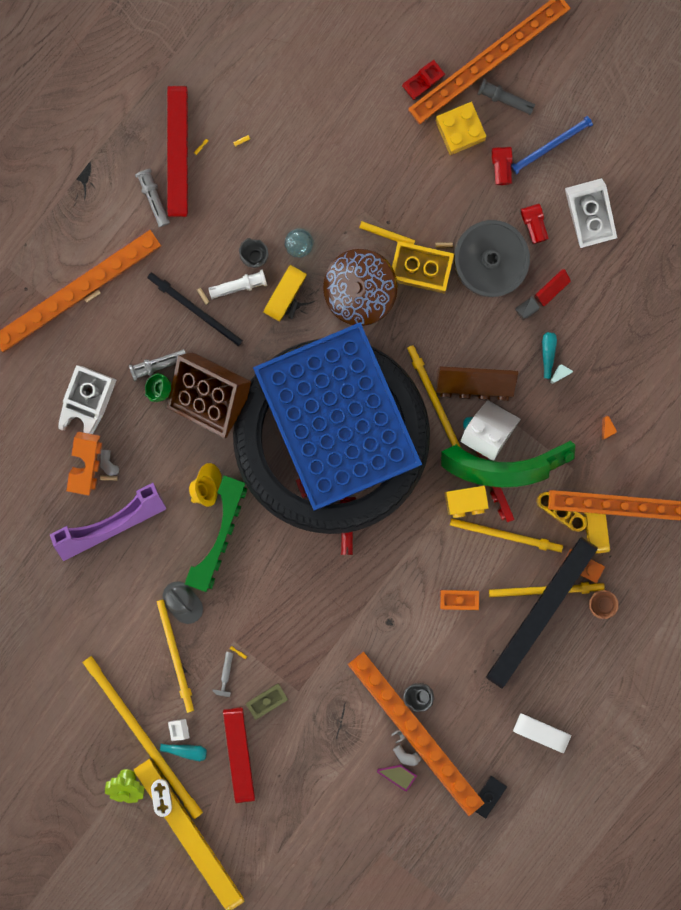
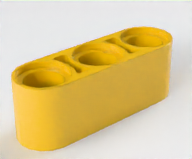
[263,265,307,322]
[536,492,587,532]
[584,513,610,554]

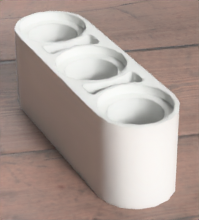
[513,713,572,753]

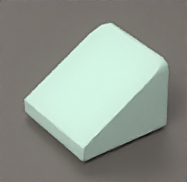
[550,364,573,384]

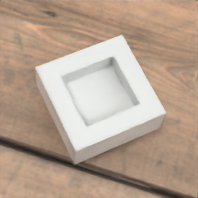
[168,719,190,741]

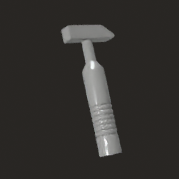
[212,651,233,697]

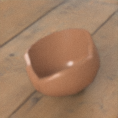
[589,590,619,619]

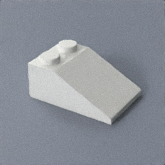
[565,178,617,248]
[460,400,521,461]

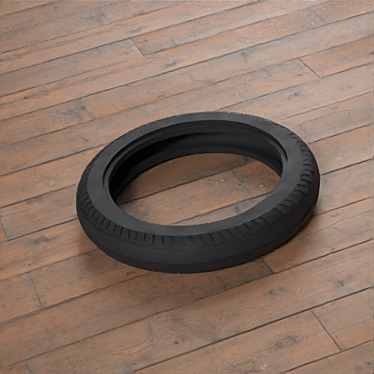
[233,339,430,534]

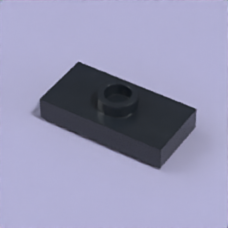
[475,776,507,819]

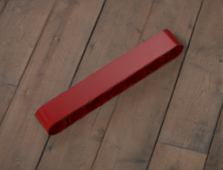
[167,86,188,217]

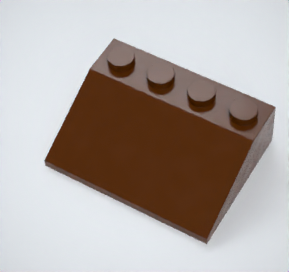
[167,352,251,438]
[436,366,518,401]

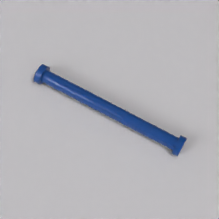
[511,116,593,174]

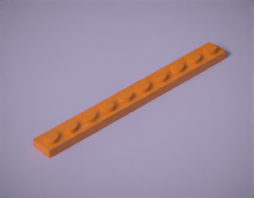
[408,0,571,125]
[0,230,161,352]
[348,651,484,816]

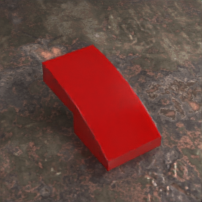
[402,60,445,100]

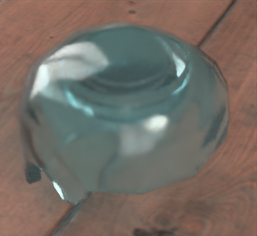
[284,228,314,258]

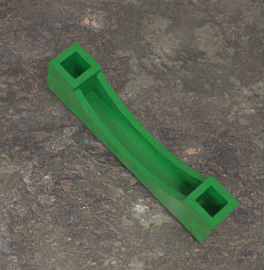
[185,476,248,592]

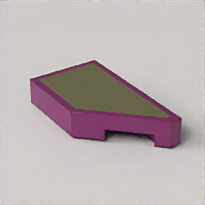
[377,764,417,792]

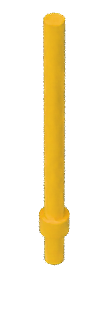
[407,345,461,447]
[449,518,563,553]
[489,582,605,597]
[156,599,194,713]

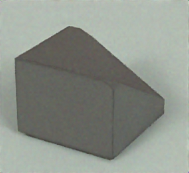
[515,296,540,320]

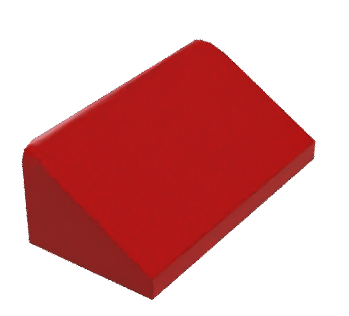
[534,269,571,306]

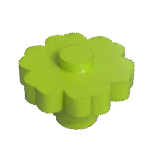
[105,769,144,803]

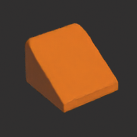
[602,416,617,440]

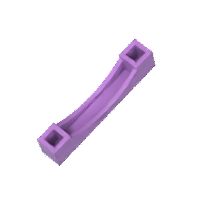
[50,483,166,561]

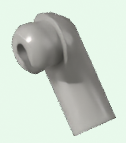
[100,450,119,476]
[393,744,421,766]

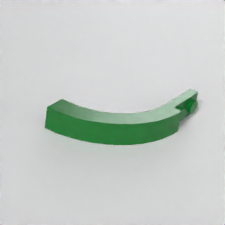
[441,441,575,487]

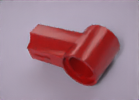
[491,147,512,186]
[521,203,549,244]

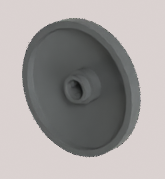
[453,220,530,297]

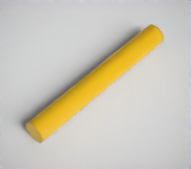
[359,221,415,244]

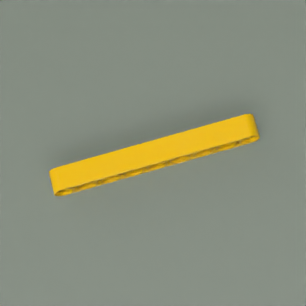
[134,758,245,910]

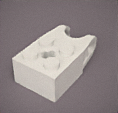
[59,365,117,434]

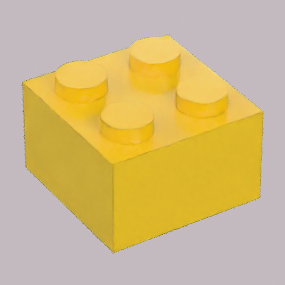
[435,102,487,155]
[444,486,489,518]

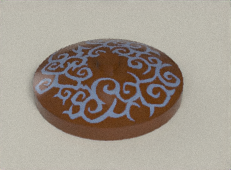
[323,249,398,326]

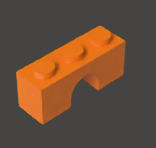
[66,432,102,496]

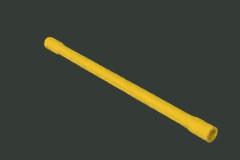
[82,656,203,819]

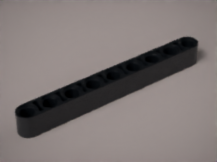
[486,537,598,689]

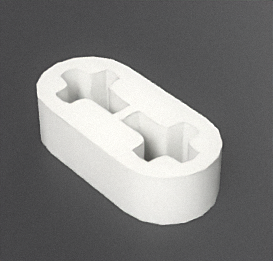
[151,779,172,817]

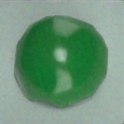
[145,373,172,402]

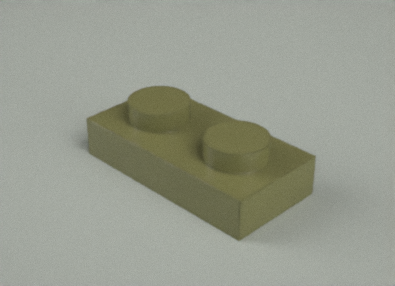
[245,683,288,720]

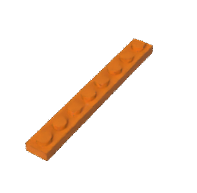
[548,490,681,521]

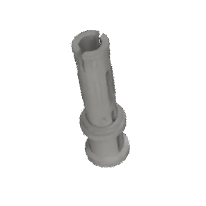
[135,169,170,227]
[129,349,186,381]

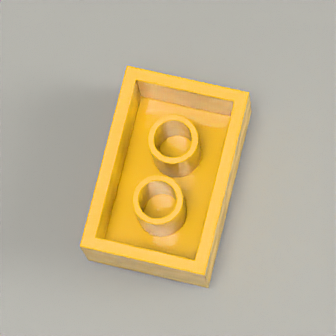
[392,241,454,294]

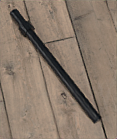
[147,272,243,347]

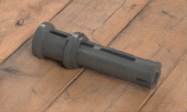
[477,79,535,115]

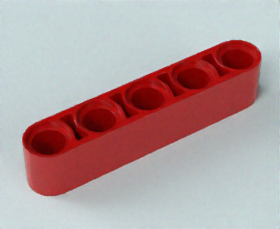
[223,707,255,804]

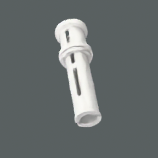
[208,269,268,299]

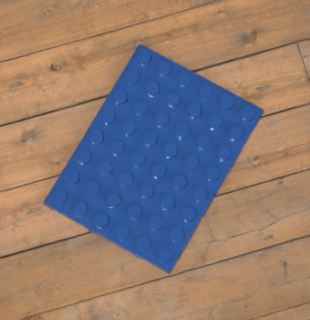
[253,322,422,511]

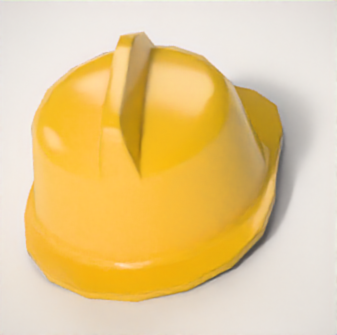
[189,463,222,507]

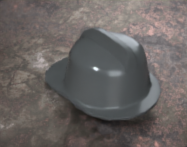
[162,581,203,624]

